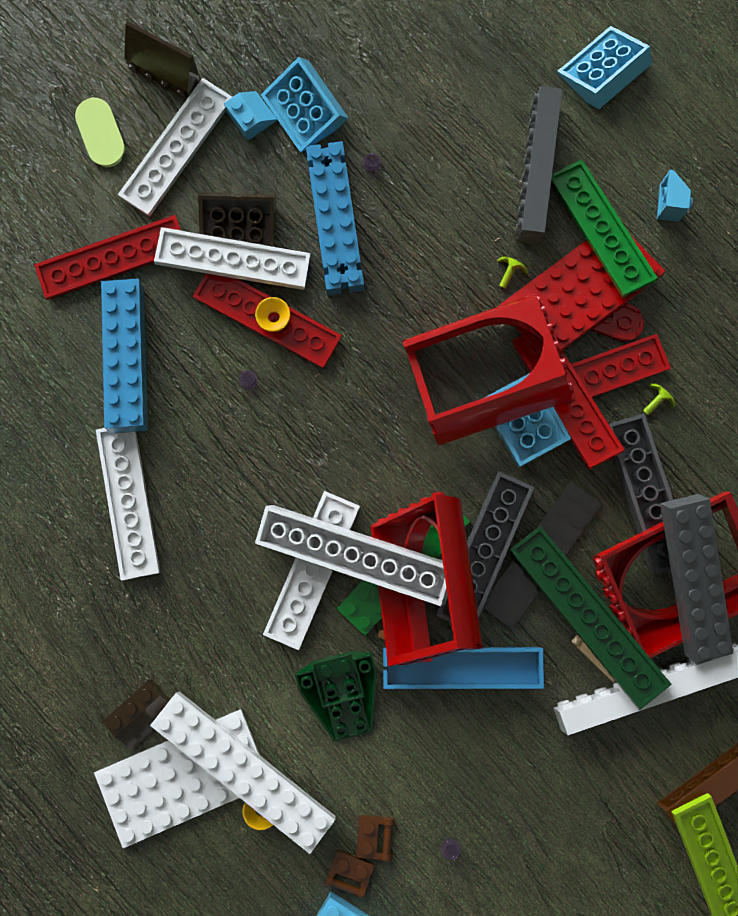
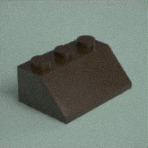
[102,679,170,749]

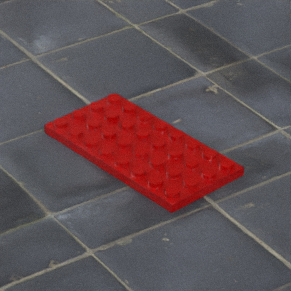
[498,236,665,356]

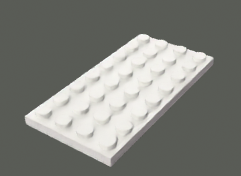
[94,709,260,848]

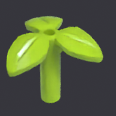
[497,256,528,289]
[643,384,676,415]

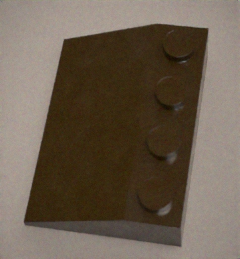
[124,21,201,99]
[198,192,276,247]

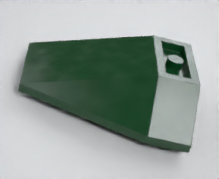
[295,651,377,742]

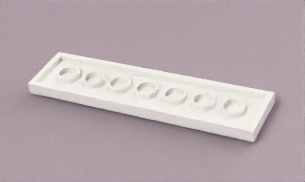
[118,78,232,217]
[154,227,310,290]
[96,428,160,581]
[263,491,360,650]

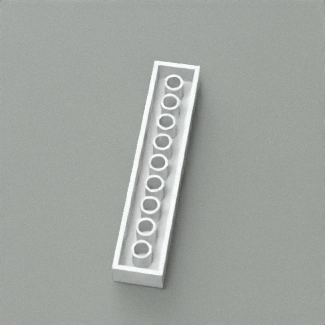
[255,505,447,606]
[553,643,738,735]
[150,692,335,854]

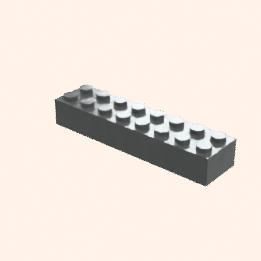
[515,86,562,245]
[609,413,673,575]
[435,471,534,622]
[660,494,733,664]

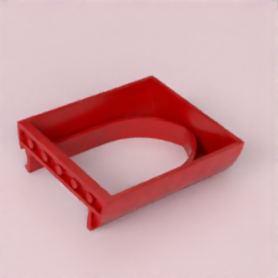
[403,294,574,446]
[370,492,483,666]
[592,492,738,658]

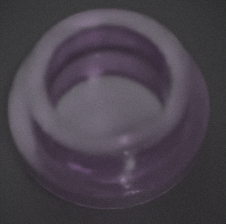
[363,153,381,172]
[239,370,258,389]
[441,839,461,860]

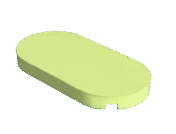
[75,98,125,168]

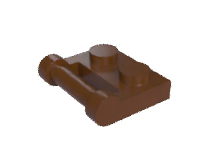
[356,815,395,861]
[324,850,374,900]

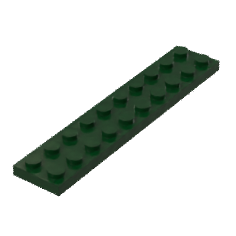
[509,526,672,710]

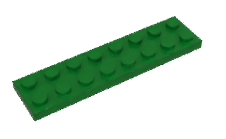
[551,160,658,298]
[337,515,470,635]

